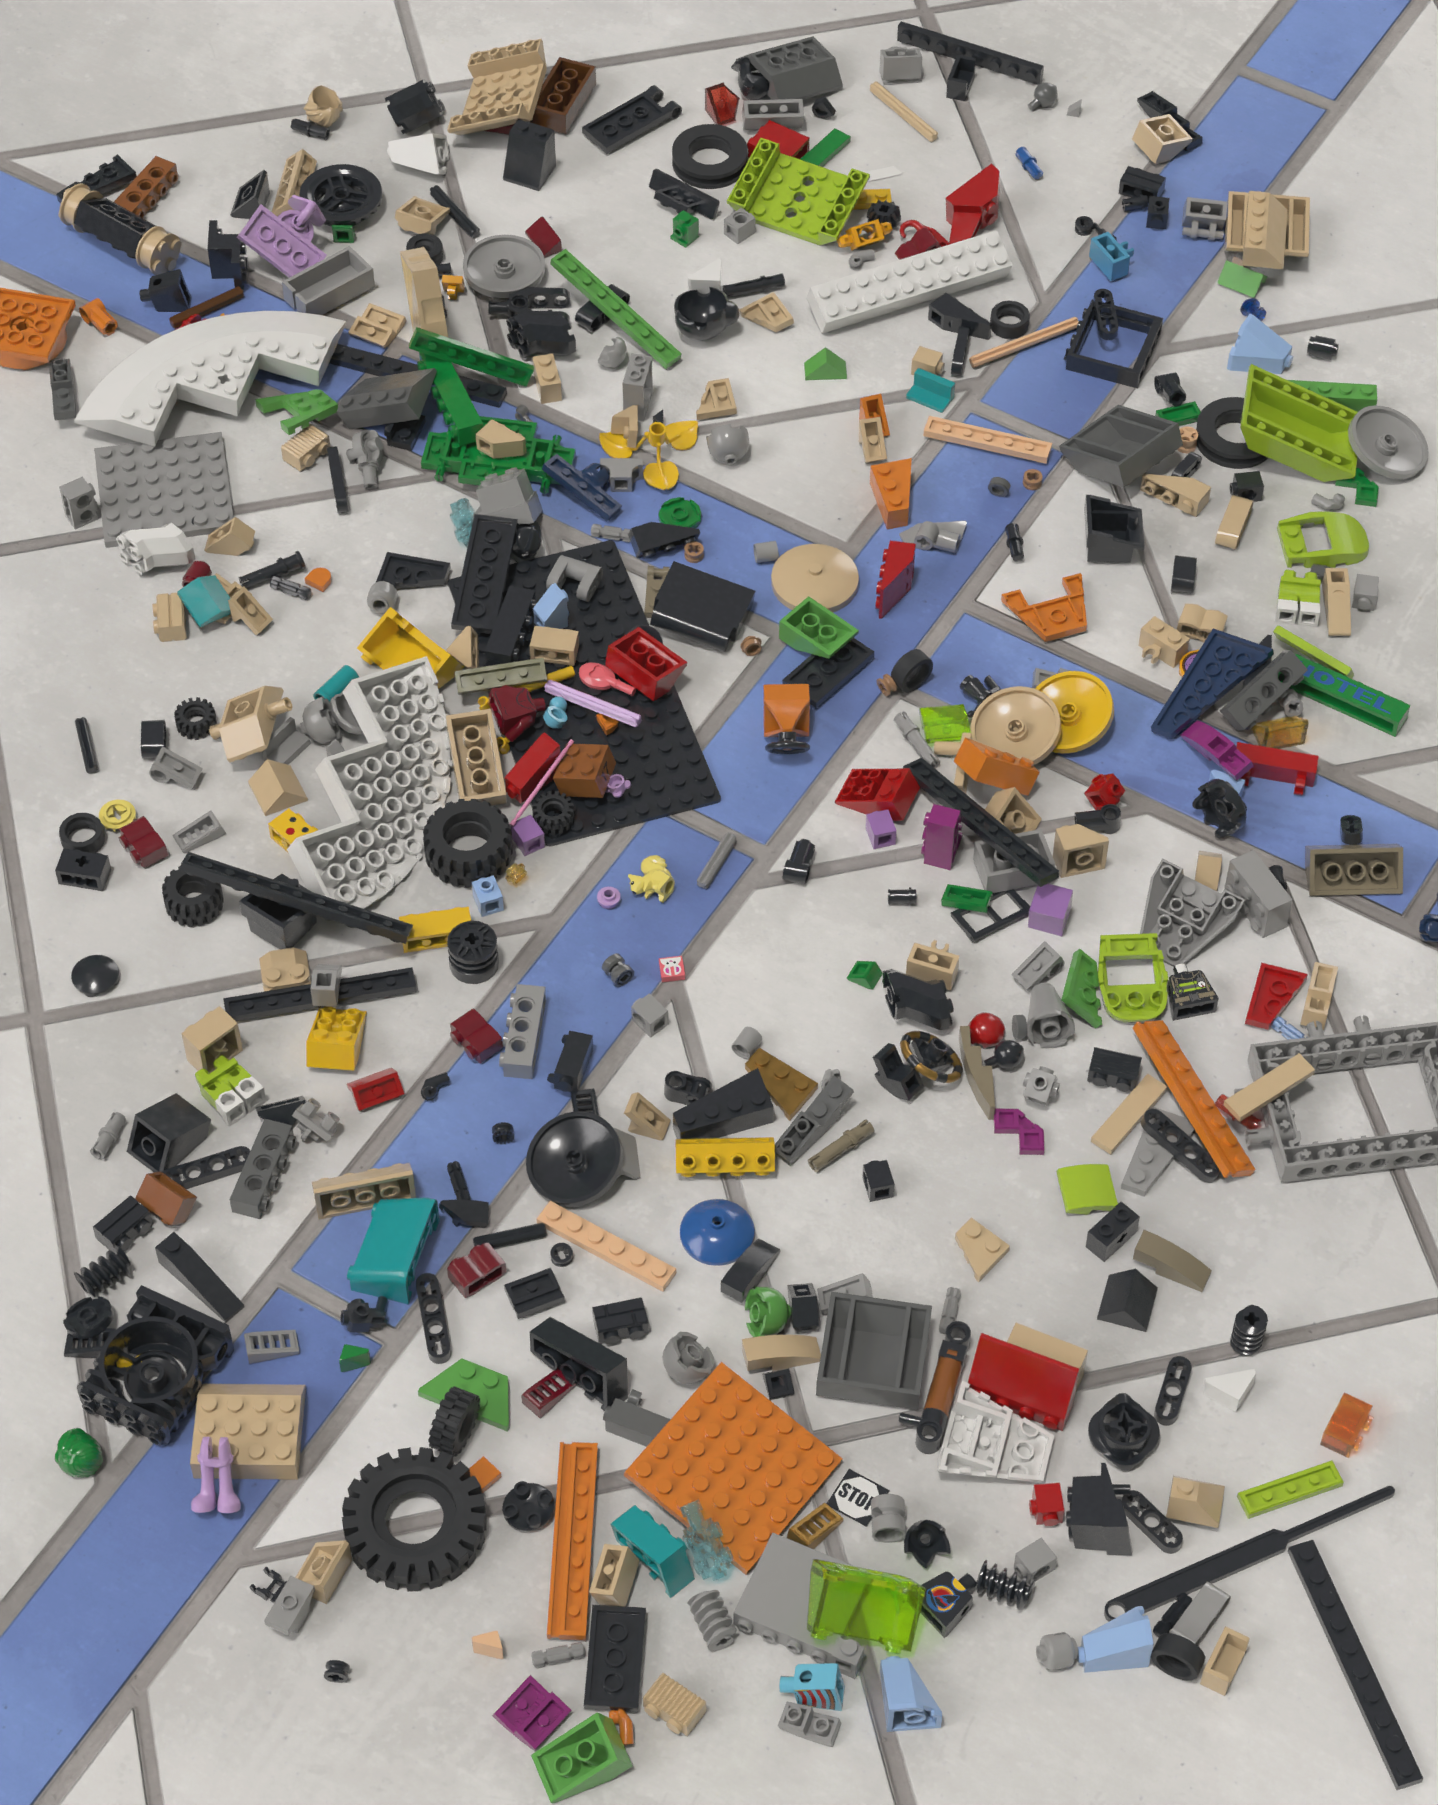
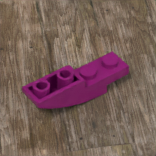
[1180,721,1254,781]

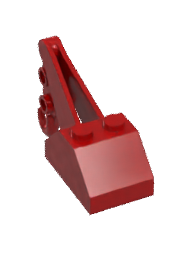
[899,163,1000,247]

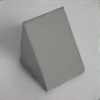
[1067,99,1082,117]
[326,739,345,756]

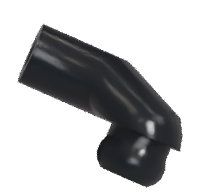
[421,1072,450,1101]

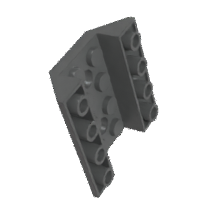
[736,36,843,100]

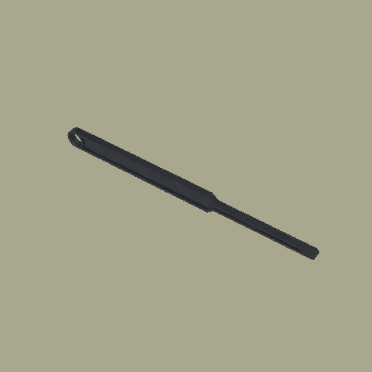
[1104,1486,1395,1622]

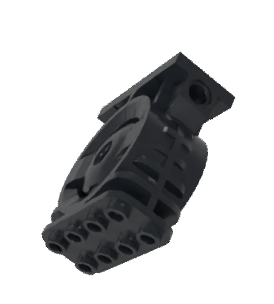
[77,1285,234,1446]

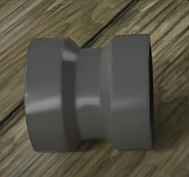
[602,953,634,987]

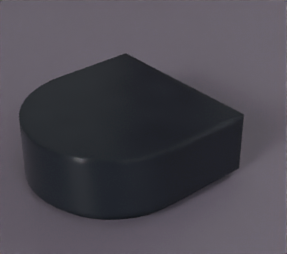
[812,96,836,118]

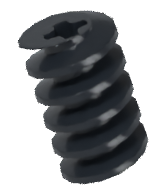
[74,1245,131,1298]
[1230,1305,1268,1356]
[976,1560,1036,1610]

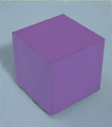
[1028,883,1073,937]

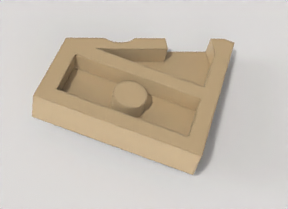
[739,292,794,332]
[955,1218,1010,1282]

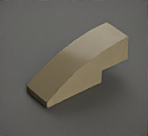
[1133,1230,1212,1292]

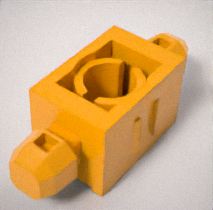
[837,219,892,251]

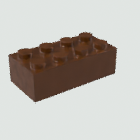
[530,57,596,134]

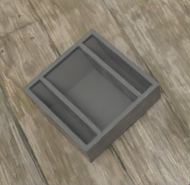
[1059,405,1183,487]
[816,1292,932,1410]

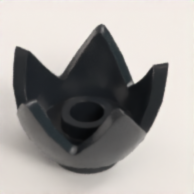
[904,1520,951,1568]

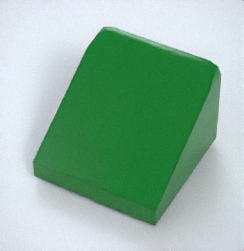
[332,225,355,243]
[847,961,883,990]
[339,1344,371,1372]

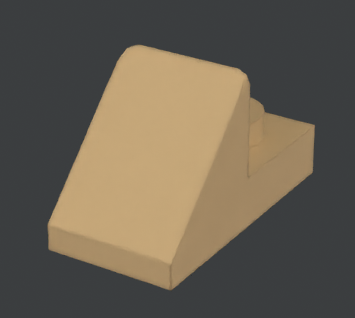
[611,405,638,448]
[859,417,887,463]
[228,586,273,635]
[624,1092,671,1140]

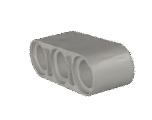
[1170,1582,1231,1645]

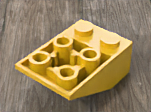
[306,1006,367,1070]

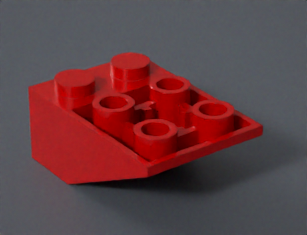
[875,540,916,619]
[835,768,920,821]

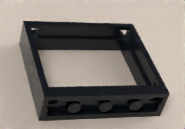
[1064,299,1163,389]

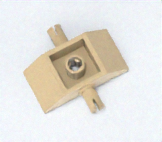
[209,686,292,763]

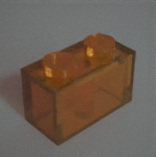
[1320,1392,1374,1458]

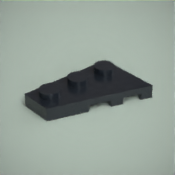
[376,552,451,588]

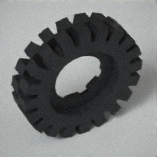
[342,1447,487,1592]

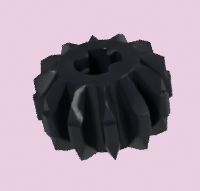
[867,199,901,229]

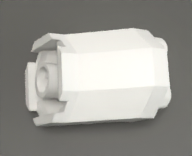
[116,523,195,575]

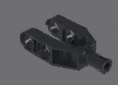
[488,287,570,325]

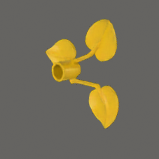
[599,421,698,490]

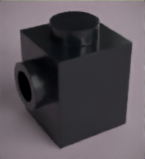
[1146,196,1170,229]

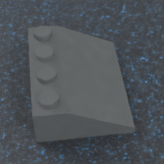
[336,368,437,429]

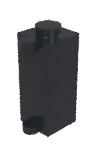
[547,1031,593,1093]

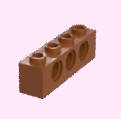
[114,156,178,218]

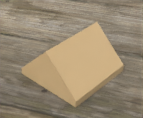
[248,759,308,816]
[295,1540,352,1604]

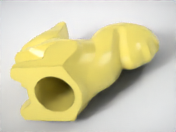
[628,855,675,903]

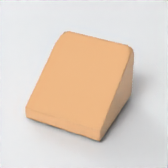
[472,1631,504,1659]

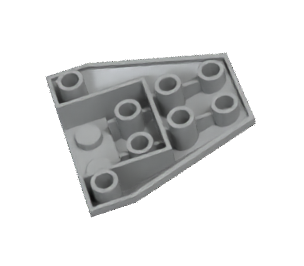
[1140,858,1246,967]

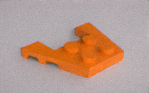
[1001,573,1087,642]

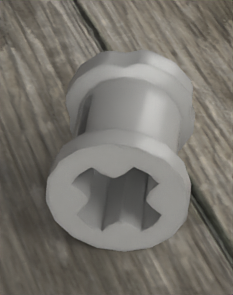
[1278,689,1303,717]

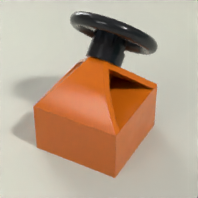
[763,684,810,754]

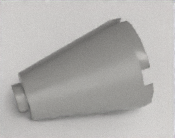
[1026,983,1075,1048]

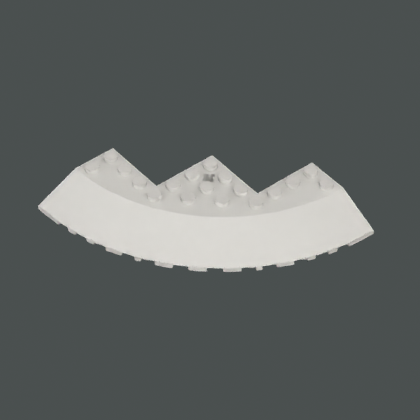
[74,311,346,447]
[287,656,452,909]

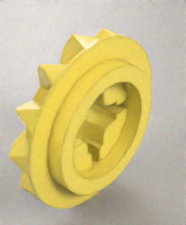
[99,800,136,832]

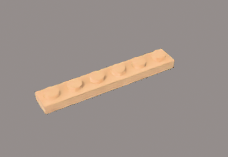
[923,416,1052,464]
[536,1201,676,1292]

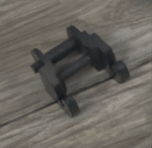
[249,1567,287,1603]

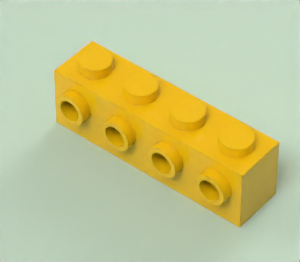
[675,1137,775,1177]

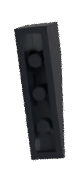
[155,1232,245,1323]

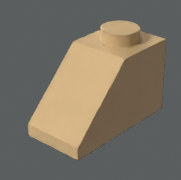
[204,517,255,556]

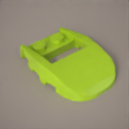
[1277,512,1369,568]
[1098,933,1168,1022]

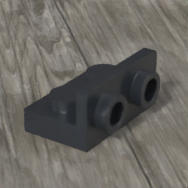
[384,415,426,451]

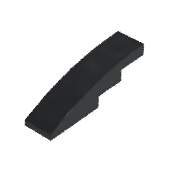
[1137,91,1203,151]

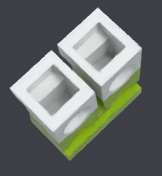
[1275,570,1321,627]
[195,1055,267,1127]

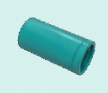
[313,665,359,702]

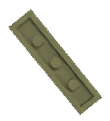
[455,658,547,695]

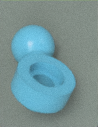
[543,696,567,728]

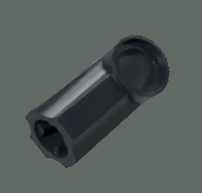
[1154,372,1186,407]
[1074,804,1121,834]
[782,839,815,885]

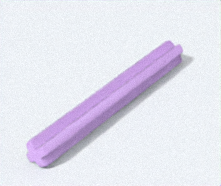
[544,680,642,727]

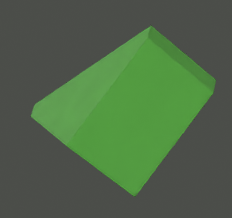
[804,347,847,380]

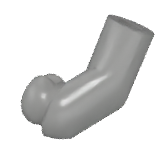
[849,249,874,268]
[1311,493,1345,510]
[821,1069,841,1089]

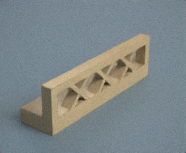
[272,149,317,216]

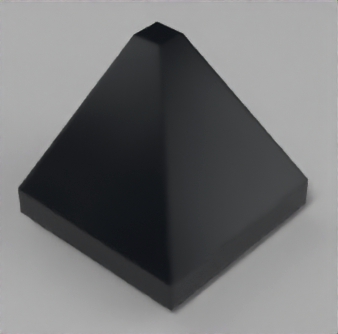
[762,1368,795,1399]

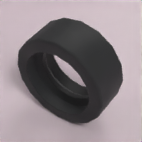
[990,300,1030,339]
[891,649,933,693]
[59,813,105,853]
[1151,1633,1206,1681]

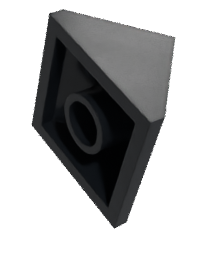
[230,170,270,219]
[1097,1268,1158,1332]

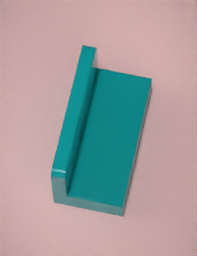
[906,368,955,413]

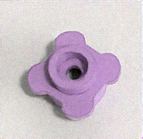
[605,774,631,798]

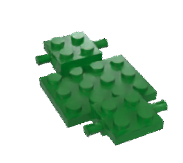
[421,416,576,494]

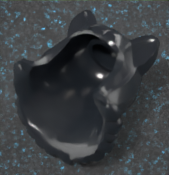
[731,57,770,100]

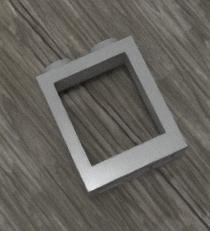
[622,353,653,422]

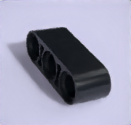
[575,284,630,332]

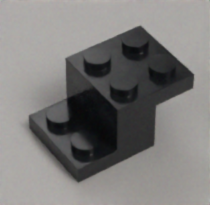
[207,220,249,292]

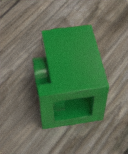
[670,210,699,248]

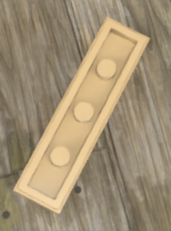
[1224,1053,1315,1122]
[1091,1074,1168,1155]

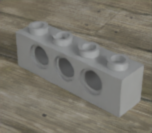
[499,984,546,1079]

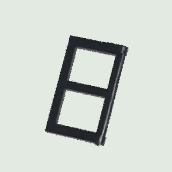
[951,889,1030,942]

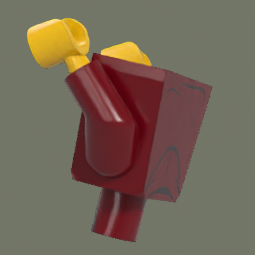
[478,685,545,754]

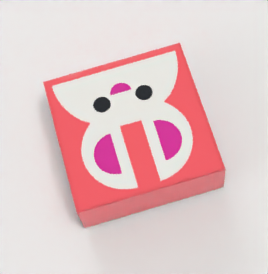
[659,956,685,982]

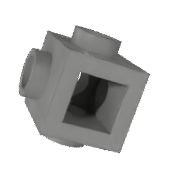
[1023,1066,1060,1106]

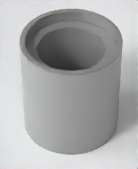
[753,541,779,563]
[731,1027,762,1059]

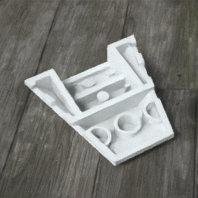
[937,1380,1054,1483]

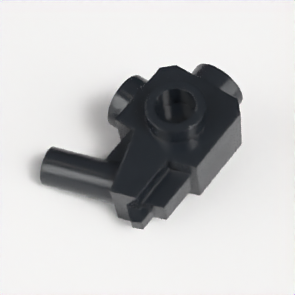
[340,1296,388,1332]

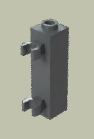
[603,1389,671,1447]

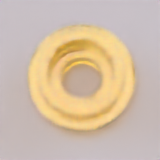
[505,863,527,884]

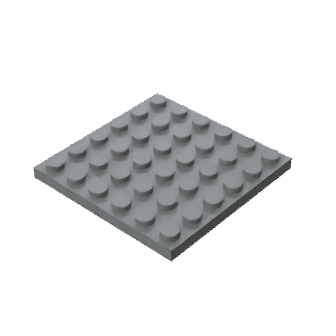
[94,432,234,548]

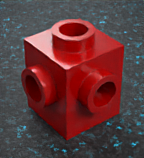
[1084,773,1126,810]

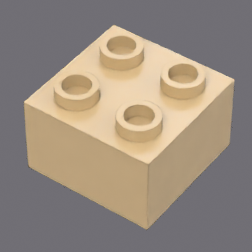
[181,1006,243,1073]

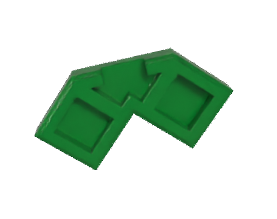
[1335,468,1379,507]

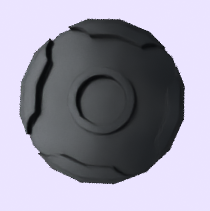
[63,1296,114,1339]

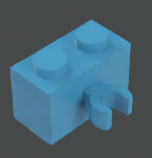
[1089,232,1134,281]

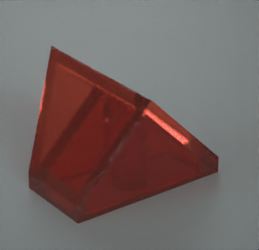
[705,82,740,125]

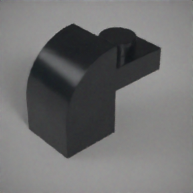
[872,1043,924,1101]

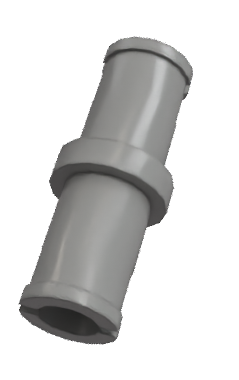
[90,1112,126,1159]

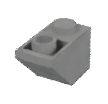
[311,964,342,1007]

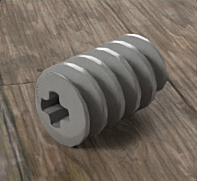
[687,1590,737,1651]

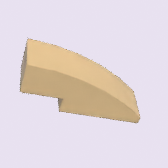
[1300,962,1338,1030]
[742,1335,821,1371]

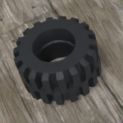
[162,866,224,927]

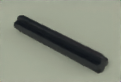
[430,185,480,238]

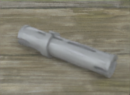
[894,711,940,768]

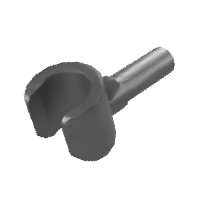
[515,404,538,429]

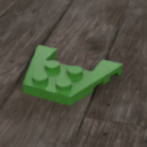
[255,389,338,435]

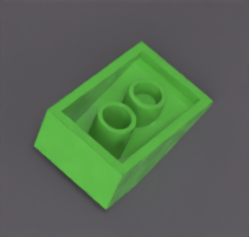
[779,596,859,659]
[531,1712,633,1804]

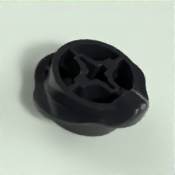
[1088,1393,1160,1471]

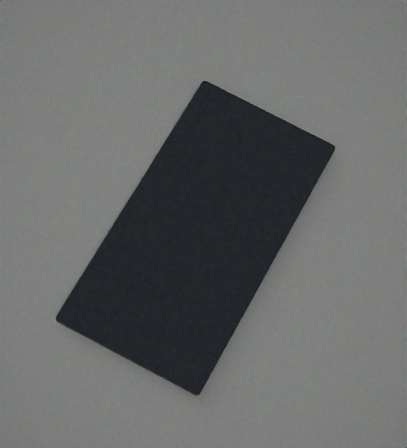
[448,540,721,847]

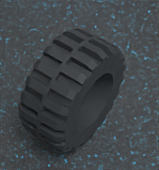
[423,798,513,888]

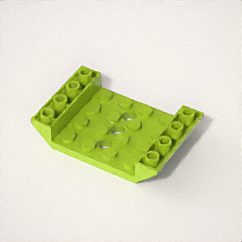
[727,138,870,245]

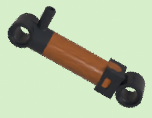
[899,1321,971,1454]

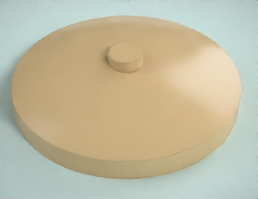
[771,544,859,612]
[970,686,1061,765]

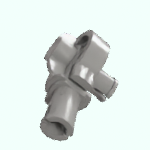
[346,430,383,490]

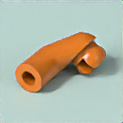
[609,1709,634,1745]

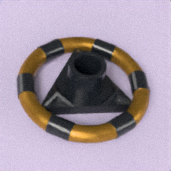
[900,1031,963,1083]

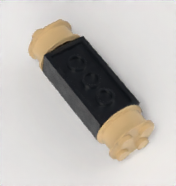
[58,183,182,275]

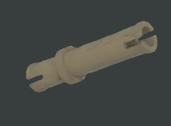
[808,1119,874,1173]

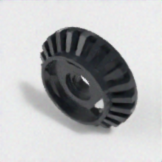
[299,164,382,227]

